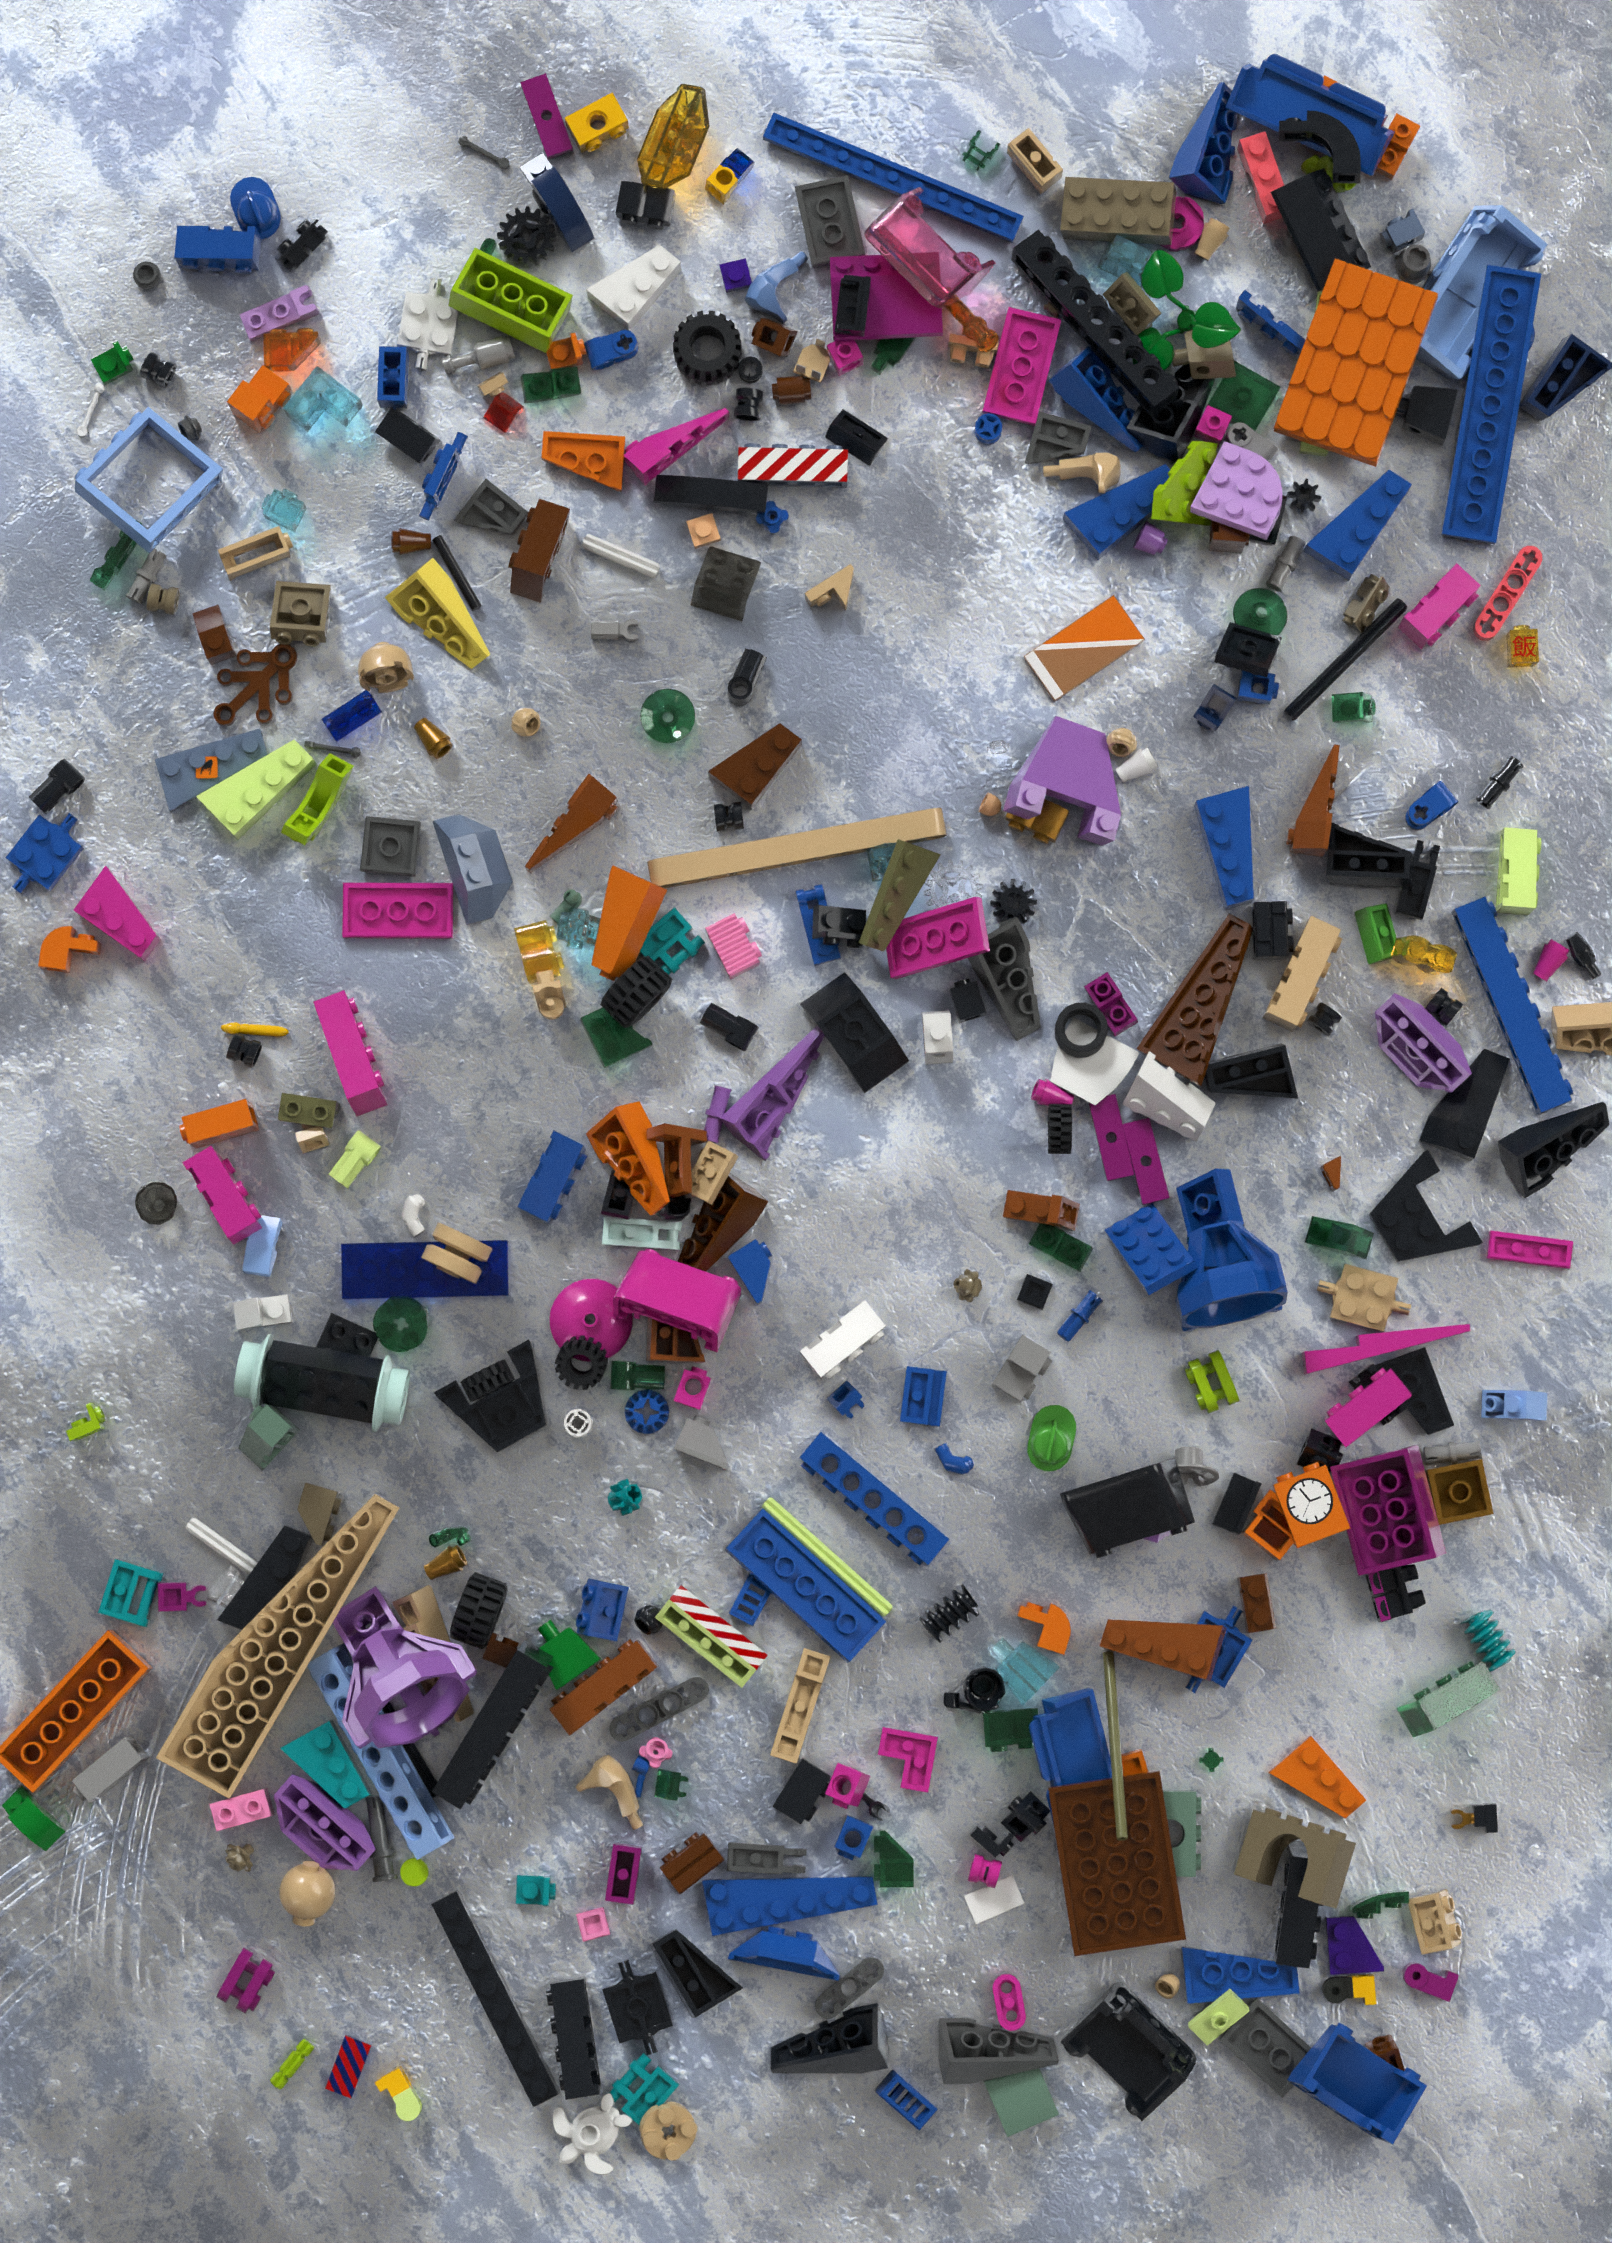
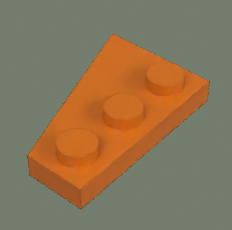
[541,431,626,492]
[1268,1736,1366,1819]

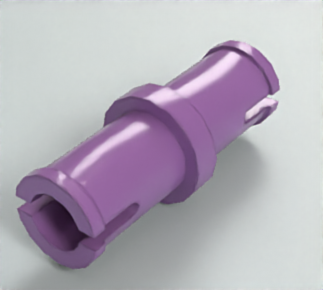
[704,1085,732,1143]

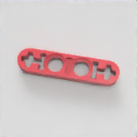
[1473,546,1542,641]

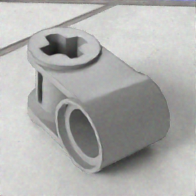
[1224,422,1278,462]

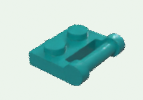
[98,1559,164,1627]

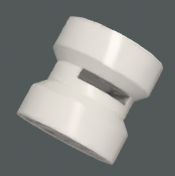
[564,1409,593,1437]

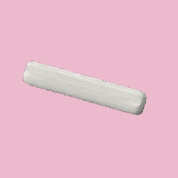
[582,534,660,578]
[185,1518,258,1575]

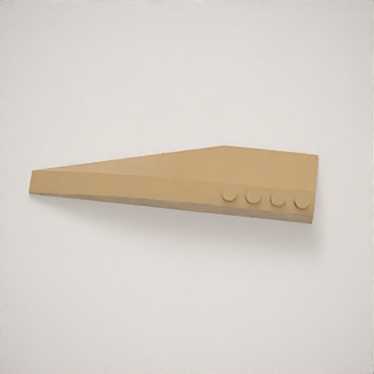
[156,1494,399,1799]

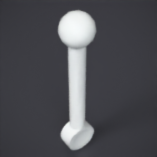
[77,383,105,437]

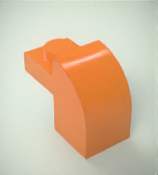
[38,926,102,973]
[1017,1602,1071,1655]

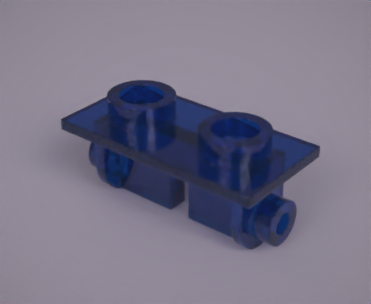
[321,690,382,742]

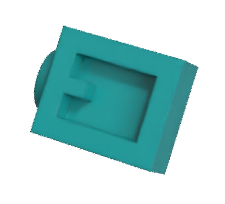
[516,1875,556,1906]

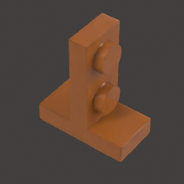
[647,1123,707,1198]
[1003,1190,1080,1231]

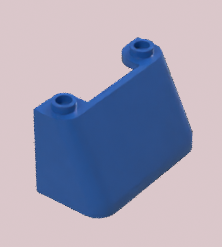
[1287,2023,1427,2145]

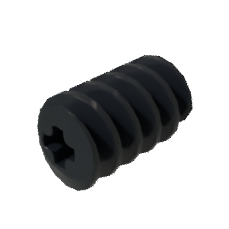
[917,1584,979,1643]

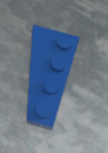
[1181,1946,1300,2004]

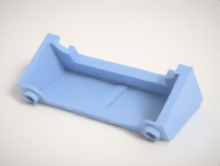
[1416,205,1548,379]

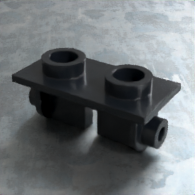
[274,219,328,271]

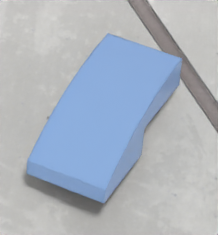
[243,1216,282,1277]

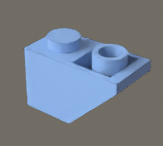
[1481,1390,1547,1421]

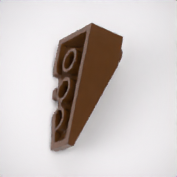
[678,1173,769,1272]

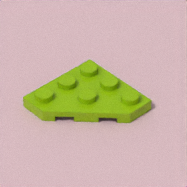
[1151,441,1218,526]

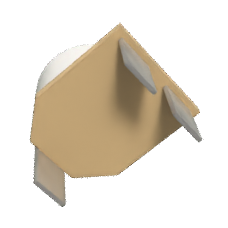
[793,338,831,383]

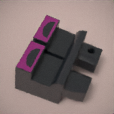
[1365,1564,1426,1622]

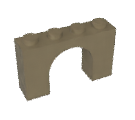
[1234,1808,1356,1909]

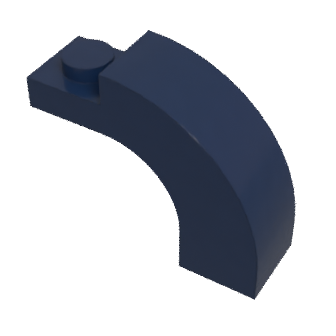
[520,153,594,252]

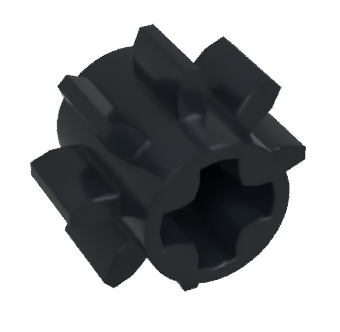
[1286,479,1321,515]

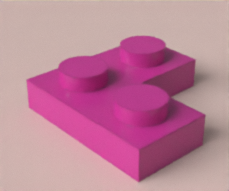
[878,1727,938,1793]

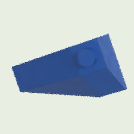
[1169,82,1238,204]

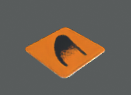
[196,756,218,779]

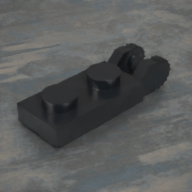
[1395,840,1440,920]

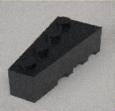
[217,1525,313,1630]
[1274,1841,1323,1968]

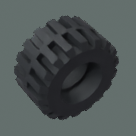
[673,310,742,385]
[600,956,673,1028]
[450,1572,508,1650]

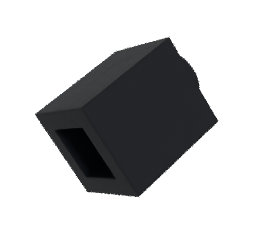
[950,979,986,1023]

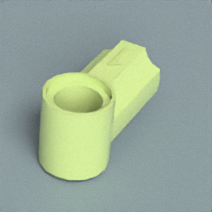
[328,1130,381,1189]

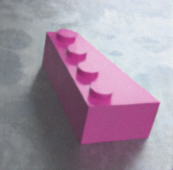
[313,990,387,1117]

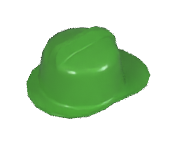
[1027,1405,1076,1471]

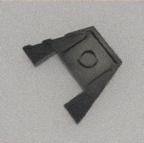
[1368,1149,1483,1262]
[434,1339,546,1452]

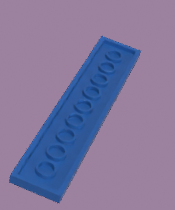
[1441,265,1542,544]

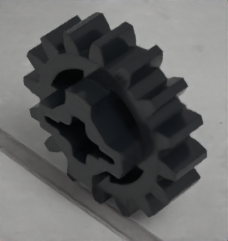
[497,206,557,267]

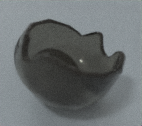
[135,1181,177,1225]

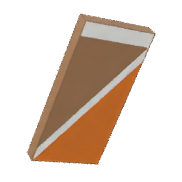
[1023,595,1145,702]

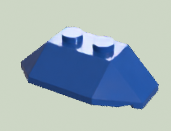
[728,1926,840,1981]

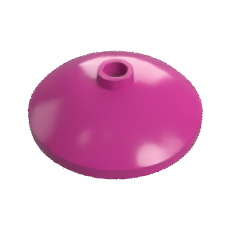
[550,1279,633,1362]

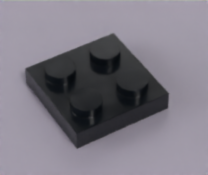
[1214,622,1282,678]

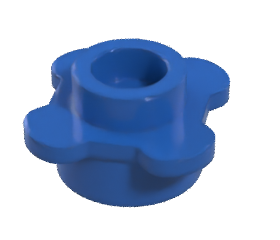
[756,501,789,533]

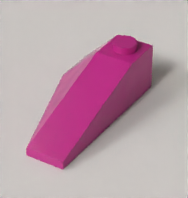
[623,408,729,486]

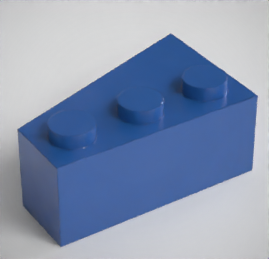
[174,226,262,274]
[518,1130,588,1224]

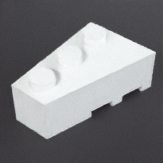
[586,245,682,331]
[1122,1051,1216,1142]
[800,1300,886,1380]

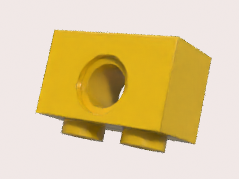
[565,92,629,153]

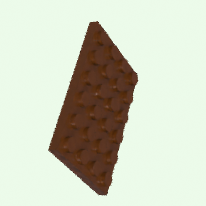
[1048,1770,1186,1956]

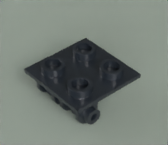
[316,1313,380,1357]

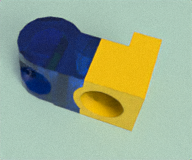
[705,148,755,205]

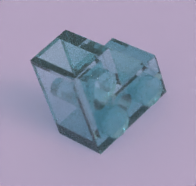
[283,366,363,432]

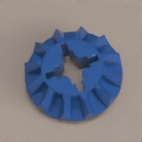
[625,1389,669,1434]

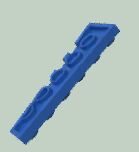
[702,1876,878,1936]

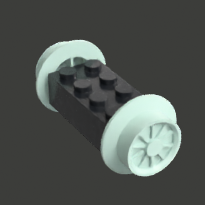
[234,1334,410,1433]

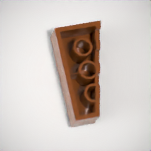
[1100,1619,1227,1682]

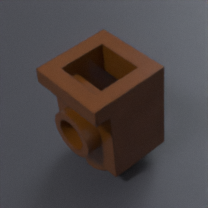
[751,318,798,357]
[482,1632,519,1668]

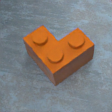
[227,365,292,433]

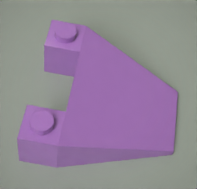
[1003,716,1121,846]

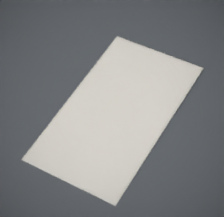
[964,1875,1024,1924]

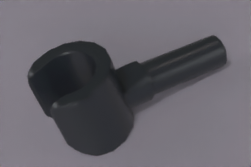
[944,1692,981,1714]
[862,1792,890,1821]

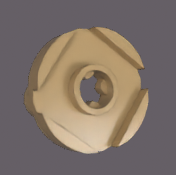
[639,2102,697,2161]

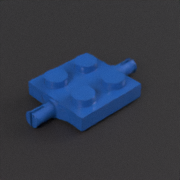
[419,432,468,521]
[6,813,84,894]
[1185,1606,1252,1693]

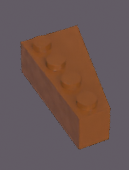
[549,1639,659,1736]

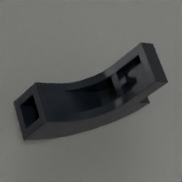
[1279,110,1361,183]

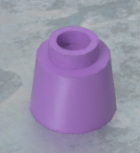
[1133,521,1168,555]

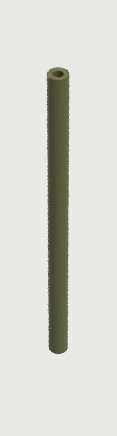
[1103,1651,1128,1841]

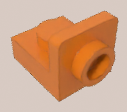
[547,332,587,372]

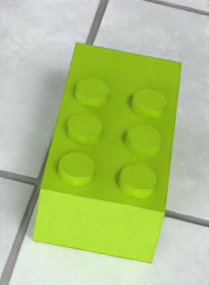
[448,248,573,353]

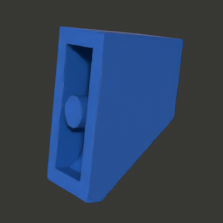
[728,1239,773,1305]

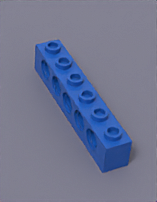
[799,1432,949,1565]

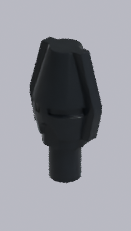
[1566,932,1602,980]

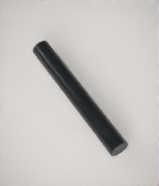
[432,535,482,611]

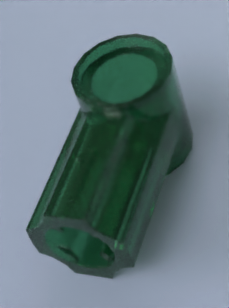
[610,1361,666,1390]

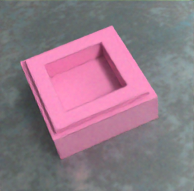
[576,1907,610,1942]

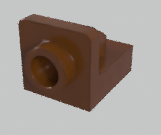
[1365,2035,1405,2071]

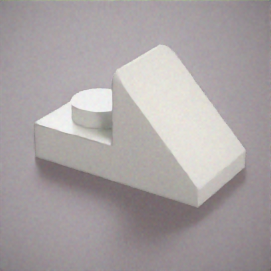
[233,1294,292,1330]

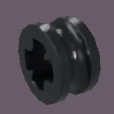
[738,356,763,384]

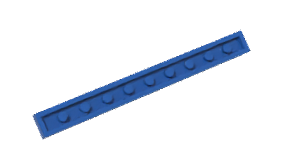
[763,112,1024,243]

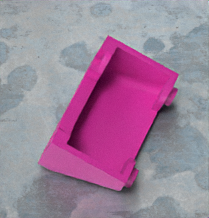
[613,1249,741,1352]

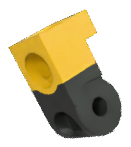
[1322,1974,1376,2005]

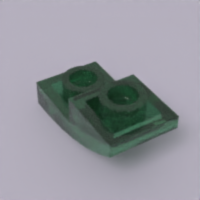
[521,367,581,403]
[1029,1224,1093,1272]
[1349,1890,1409,1919]

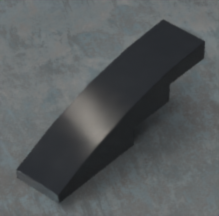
[653,475,768,514]

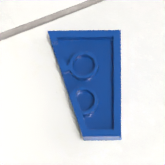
[1236,290,1305,356]

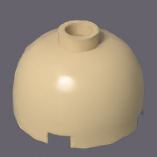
[358,642,414,693]

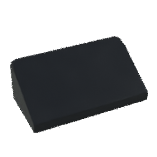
[825,409,888,466]

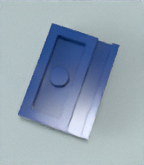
[900,1366,947,1427]

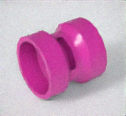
[968,1854,1002,1888]

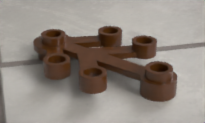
[213,644,298,726]

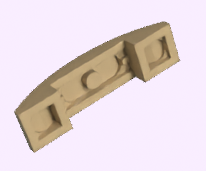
[770,1648,831,1764]

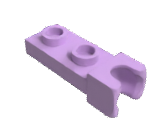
[239,285,320,341]

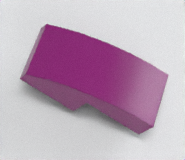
[1084,972,1138,1037]

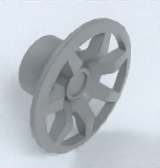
[1175,1447,1219,1486]

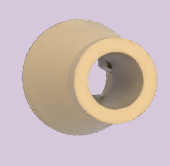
[1195,218,1230,261]

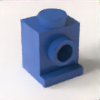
[1237,671,1279,705]

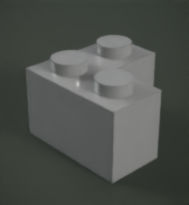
[991,1335,1052,1402]

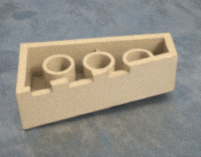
[1263,916,1342,1032]

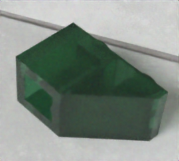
[1304,1216,1374,1259]
[874,1829,914,1887]

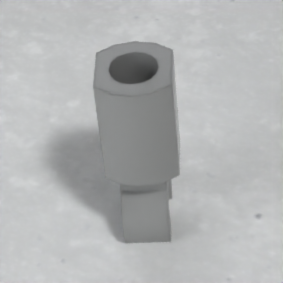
[591,619,638,641]

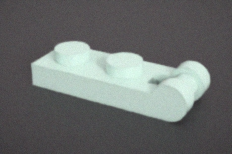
[602,1217,682,1251]

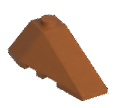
[1286,744,1340,857]
[525,774,618,873]

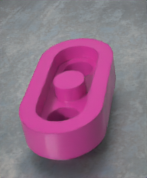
[992,1973,1026,2031]

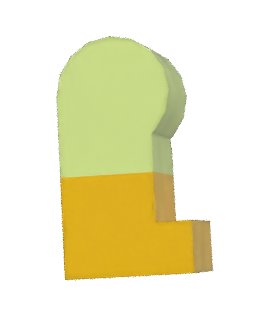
[375,2066,422,2121]

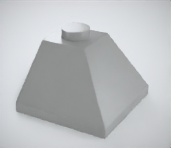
[674,1416,729,1470]

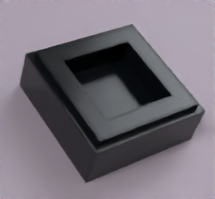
[1017,1274,1053,1310]

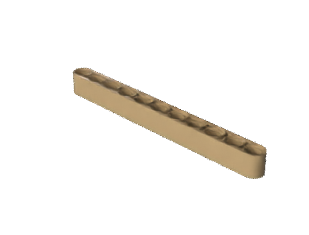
[647,808,947,889]

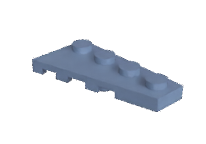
[155,728,268,813]

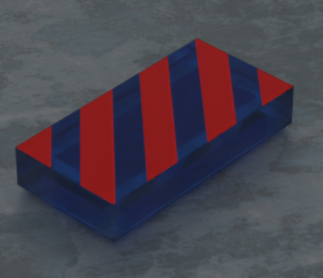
[325,2035,372,2098]

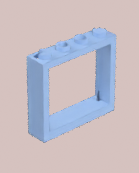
[74,407,223,554]

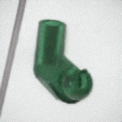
[429,1526,471,1548]

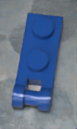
[795,884,841,966]

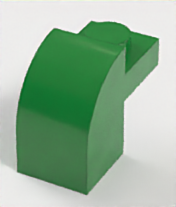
[2,1785,66,1851]

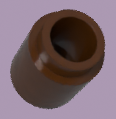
[772,376,811,405]

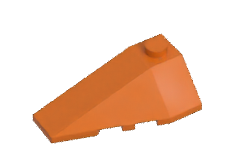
[586,1101,670,1216]

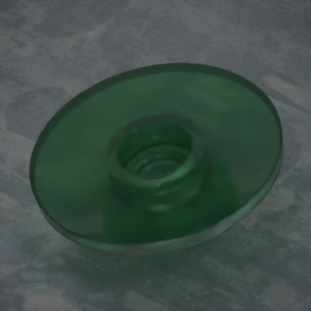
[1233,588,1288,636]
[640,689,695,743]

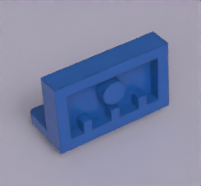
[576,1578,629,1642]

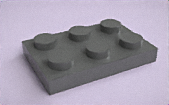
[795,175,865,267]
[1219,1997,1311,2098]

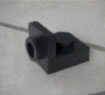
[970,1826,1014,1858]

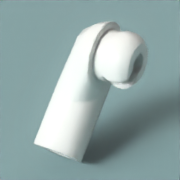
[402,1194,425,1237]

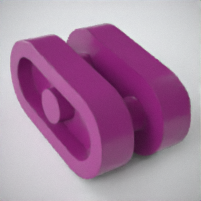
[216,1948,275,2014]

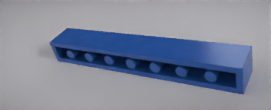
[1451,897,1573,1115]

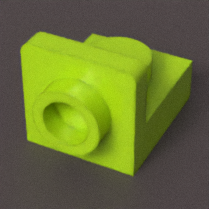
[66,1402,106,1442]

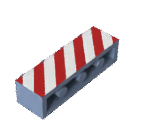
[738,443,848,488]

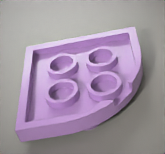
[1191,441,1282,540]

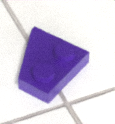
[1325,1916,1384,1975]

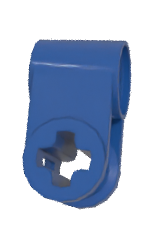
[584,330,639,370]
[1405,780,1459,830]

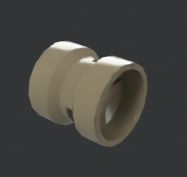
[147,583,180,615]

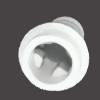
[1116,748,1158,783]

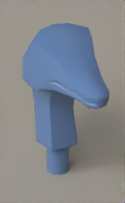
[745,251,808,324]

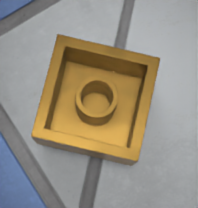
[1425,1459,1494,1525]

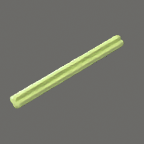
[762,1497,893,1617]

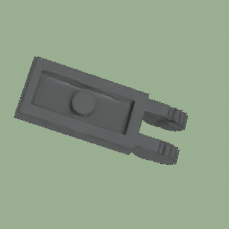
[727,1842,807,1874]

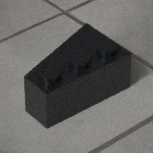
[1326,823,1415,887]
[1204,1043,1298,1099]

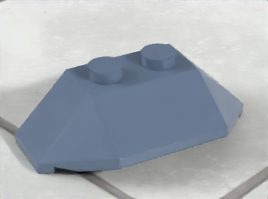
[433,814,513,925]

